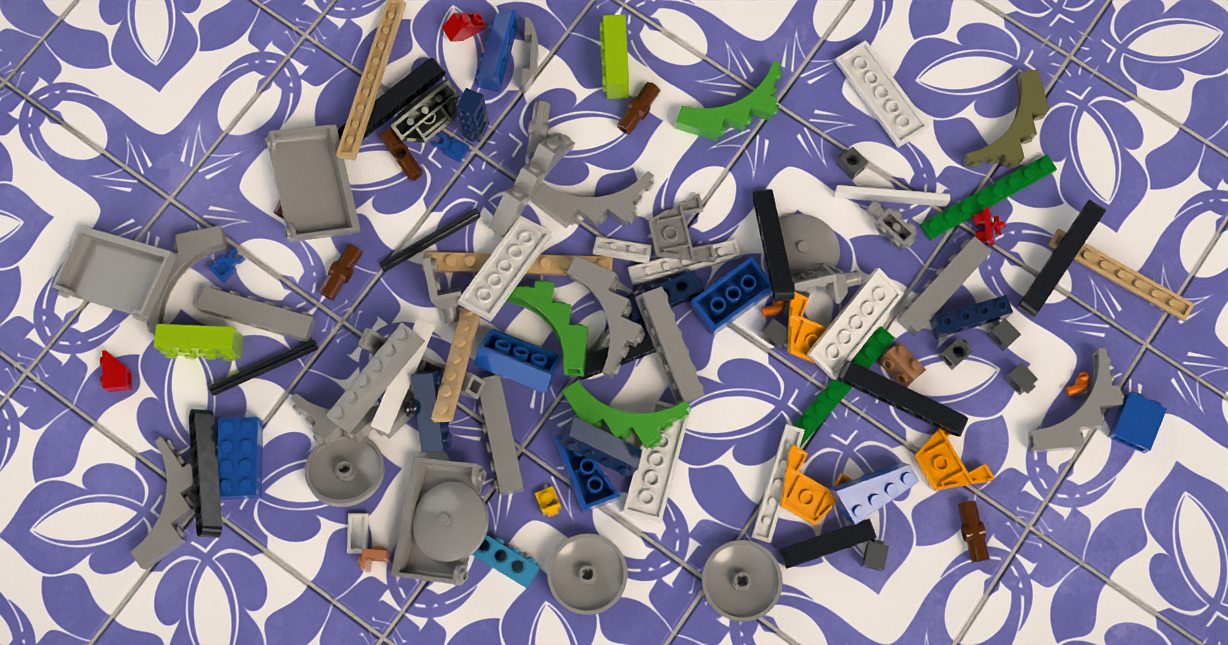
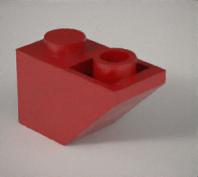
[442,12,487,42]
[100,350,132,392]

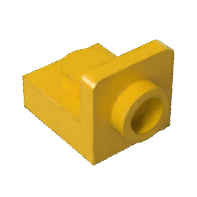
[535,486,562,517]

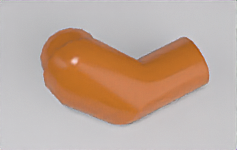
[761,301,786,316]
[1065,372,1090,396]

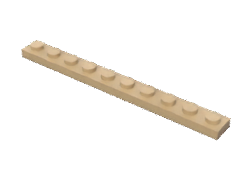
[336,0,406,161]
[422,252,613,276]

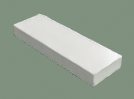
[593,236,652,263]

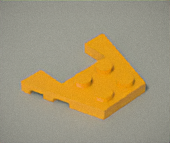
[787,292,827,365]
[913,429,995,491]
[779,445,853,525]

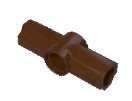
[617,82,661,135]
[380,128,424,182]
[318,244,363,301]
[958,501,989,563]

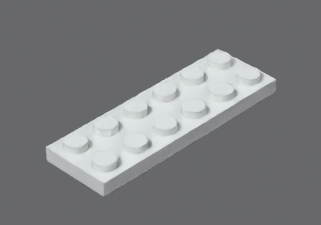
[835,40,929,148]
[458,215,553,322]
[807,268,904,380]
[623,399,690,523]

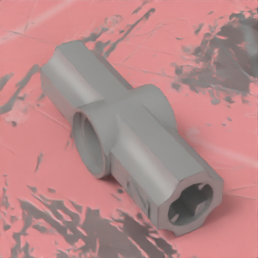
[526,101,551,158]

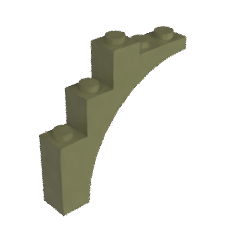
[962,69,1049,168]

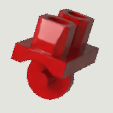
[974,208,1006,246]

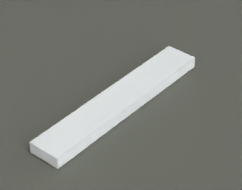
[834,185,950,207]
[627,238,742,286]
[370,318,435,434]
[751,424,805,543]

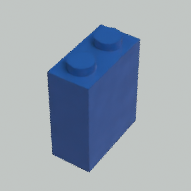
[1108,392,1167,454]

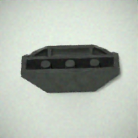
[389,80,459,143]

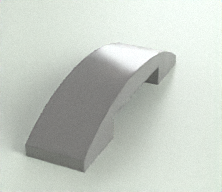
[521,17,539,93]

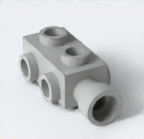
[866,200,917,250]

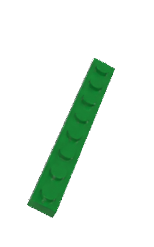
[920,154,1057,241]
[793,326,895,447]

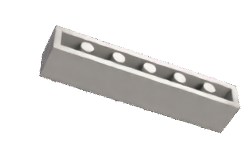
[897,236,992,337]
[196,285,316,342]
[635,287,704,405]
[326,322,425,433]
[478,375,525,496]

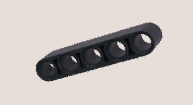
[578,332,656,380]
[779,519,877,569]

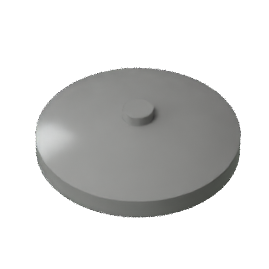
[764,214,840,288]
[305,433,385,507]
[412,482,489,563]
[547,533,628,615]
[702,540,783,622]

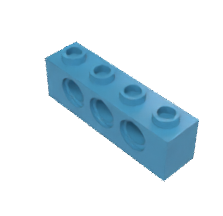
[472,531,540,589]

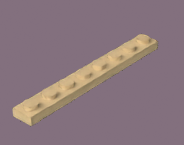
[1048,228,1195,321]
[431,307,480,422]

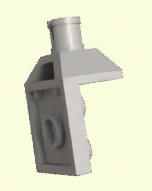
[422,254,462,323]
[791,264,861,304]

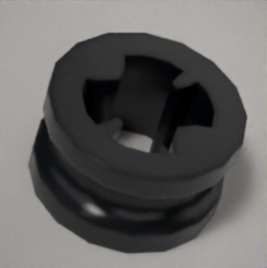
[403,398,417,417]

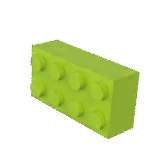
[600,14,629,99]
[153,324,243,361]

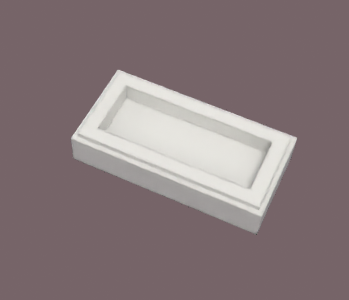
[347,513,369,554]

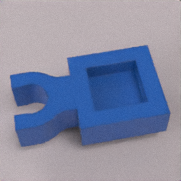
[434,133,470,163]
[209,248,246,283]

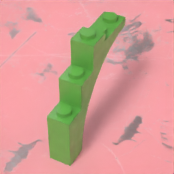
[675,61,782,142]
[505,280,589,376]
[562,380,691,450]

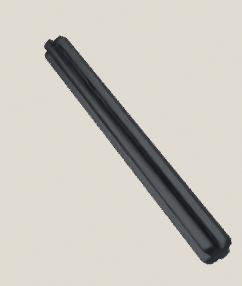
[379,208,481,272]
[209,340,318,396]

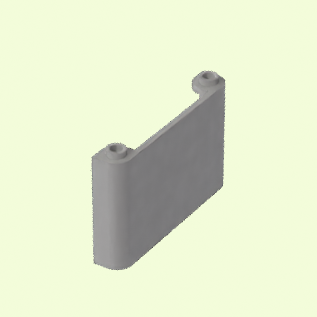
[264,124,360,242]
[52,225,177,322]
[391,457,486,585]

